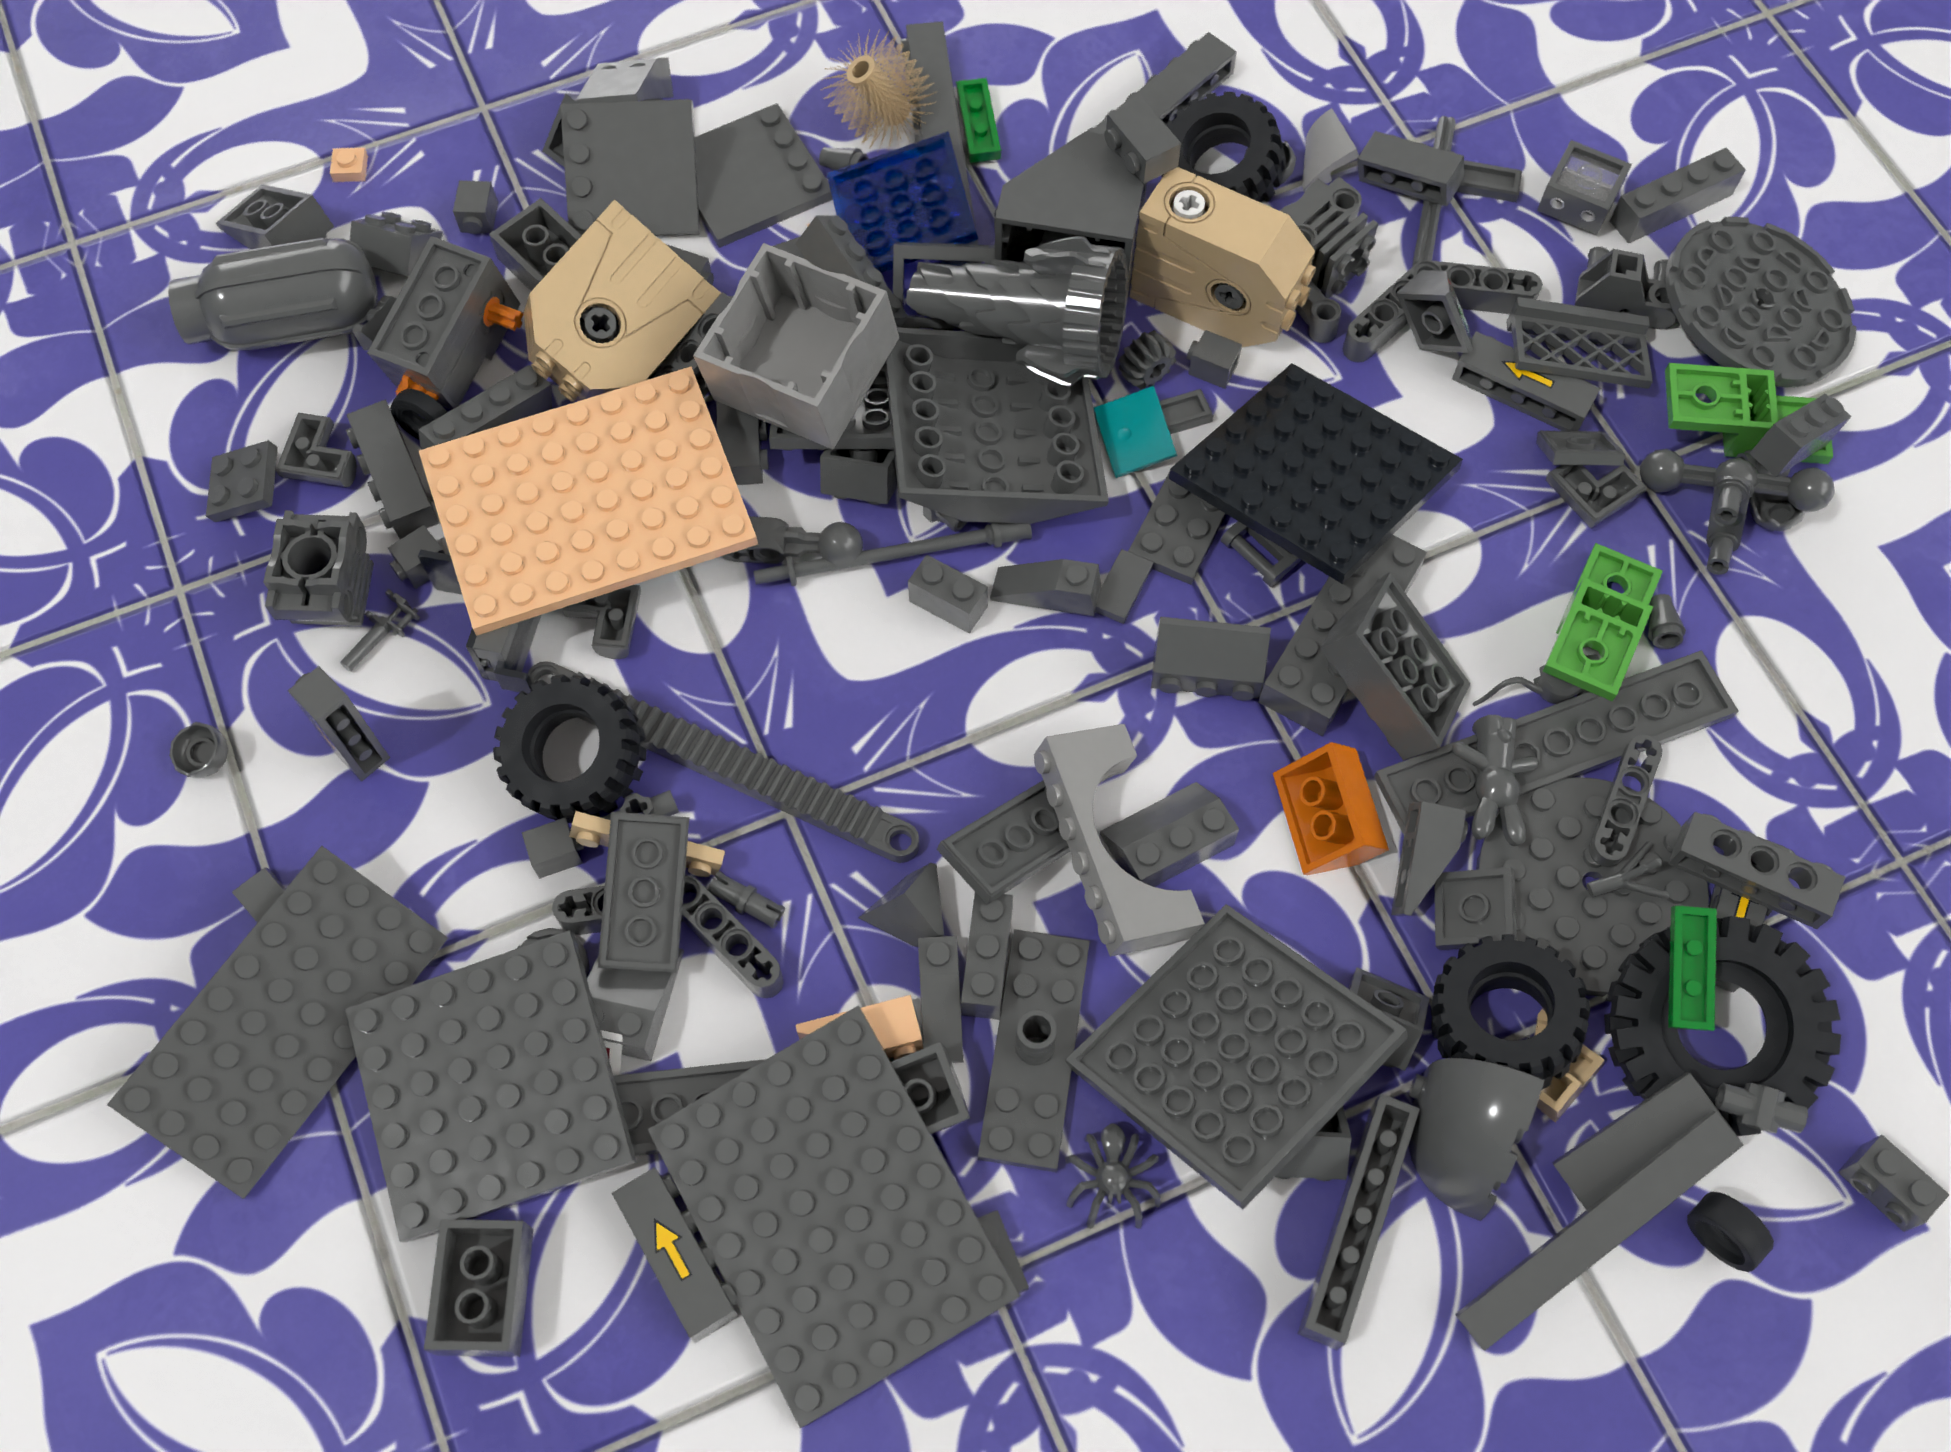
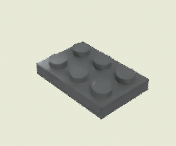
[1128,473,1226,585]

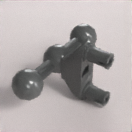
[1640,449,1835,575]

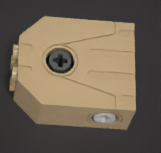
[1130,167,1316,347]
[524,199,721,402]

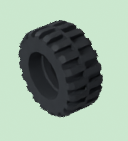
[1161,92,1286,203]
[493,674,647,823]
[1431,934,1590,1089]

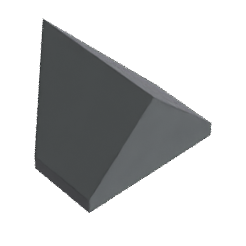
[858,863,944,947]

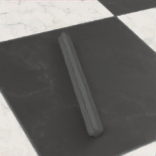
[1412,115,1456,267]

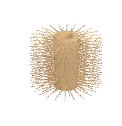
[821,29,937,151]

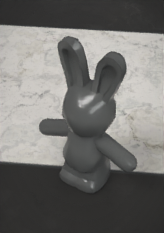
[1452,715,1539,847]

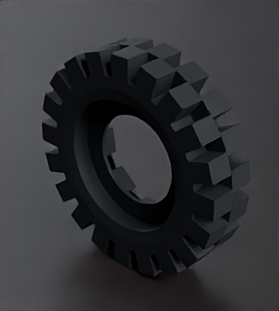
[1604,916,1841,1136]

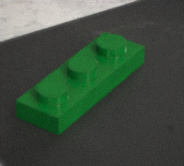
[956,78,1001,163]
[1668,905,1717,1031]

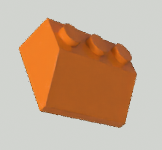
[1273,742,1389,875]

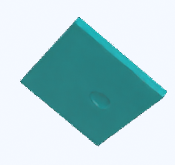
[1093,386,1177,478]

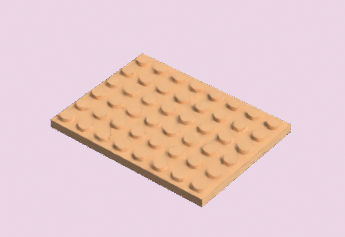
[419,366,758,636]

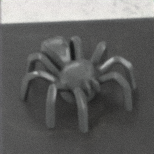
[1065,1123,1161,1229]

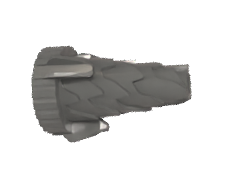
[906,236,1128,386]

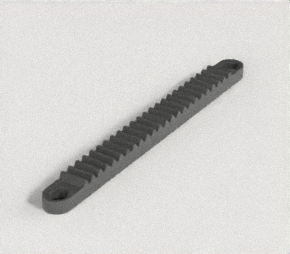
[528,661,920,863]

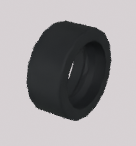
[1687,1191,1774,1272]

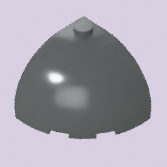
[1408,1058,1545,1221]

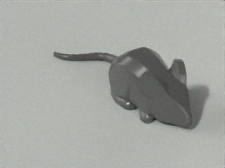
[1472,654,1600,706]

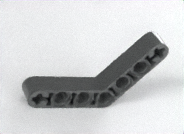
[1342,260,1543,363]
[552,875,784,999]

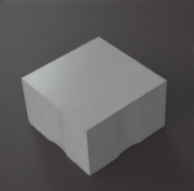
[693,243,900,450]

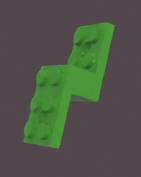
[1665,363,1834,464]
[1542,543,1663,702]

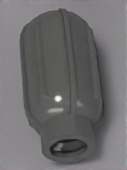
[168,238,378,350]

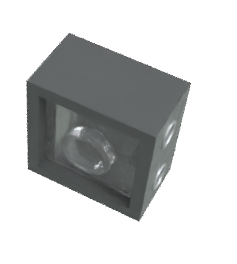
[1537,140,1632,235]

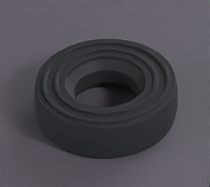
[390,389,447,440]

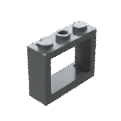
[893,242,995,331]

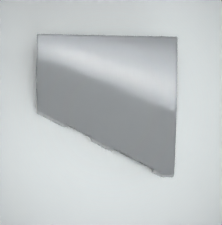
[1302,108,1359,193]

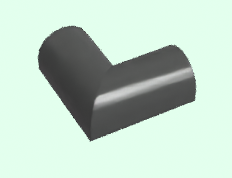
[276,413,357,487]
[1545,465,1647,528]
[563,585,641,659]

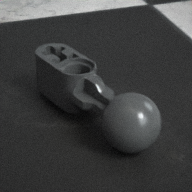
[721,516,863,566]

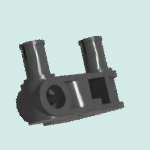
[1575,247,1676,329]

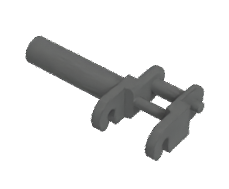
[340,589,420,672]

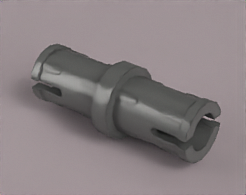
[707,871,785,929]

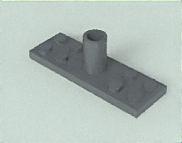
[978,929,1090,1173]

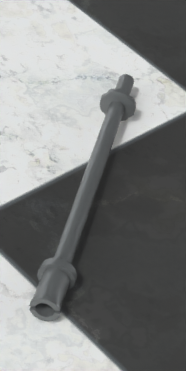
[753,522,1032,587]

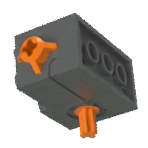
[367,236,523,410]

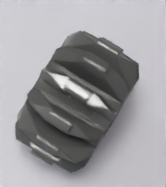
[1118,330,1176,390]

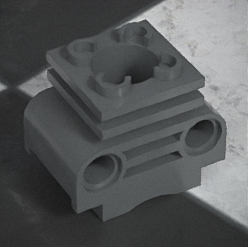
[1280,177,1378,298]
[263,510,374,626]

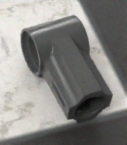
[1295,280,1341,343]

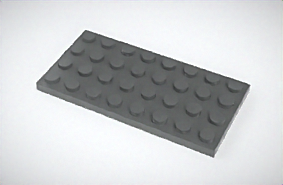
[107,846,448,1199]

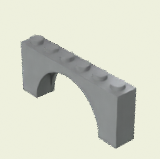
[1034,724,1205,957]

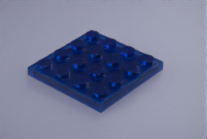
[827,131,979,273]

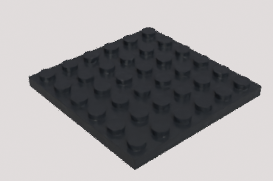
[1168,363,1463,584]

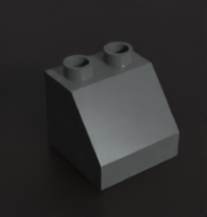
[995,132,1147,307]

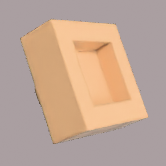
[330,148,368,182]

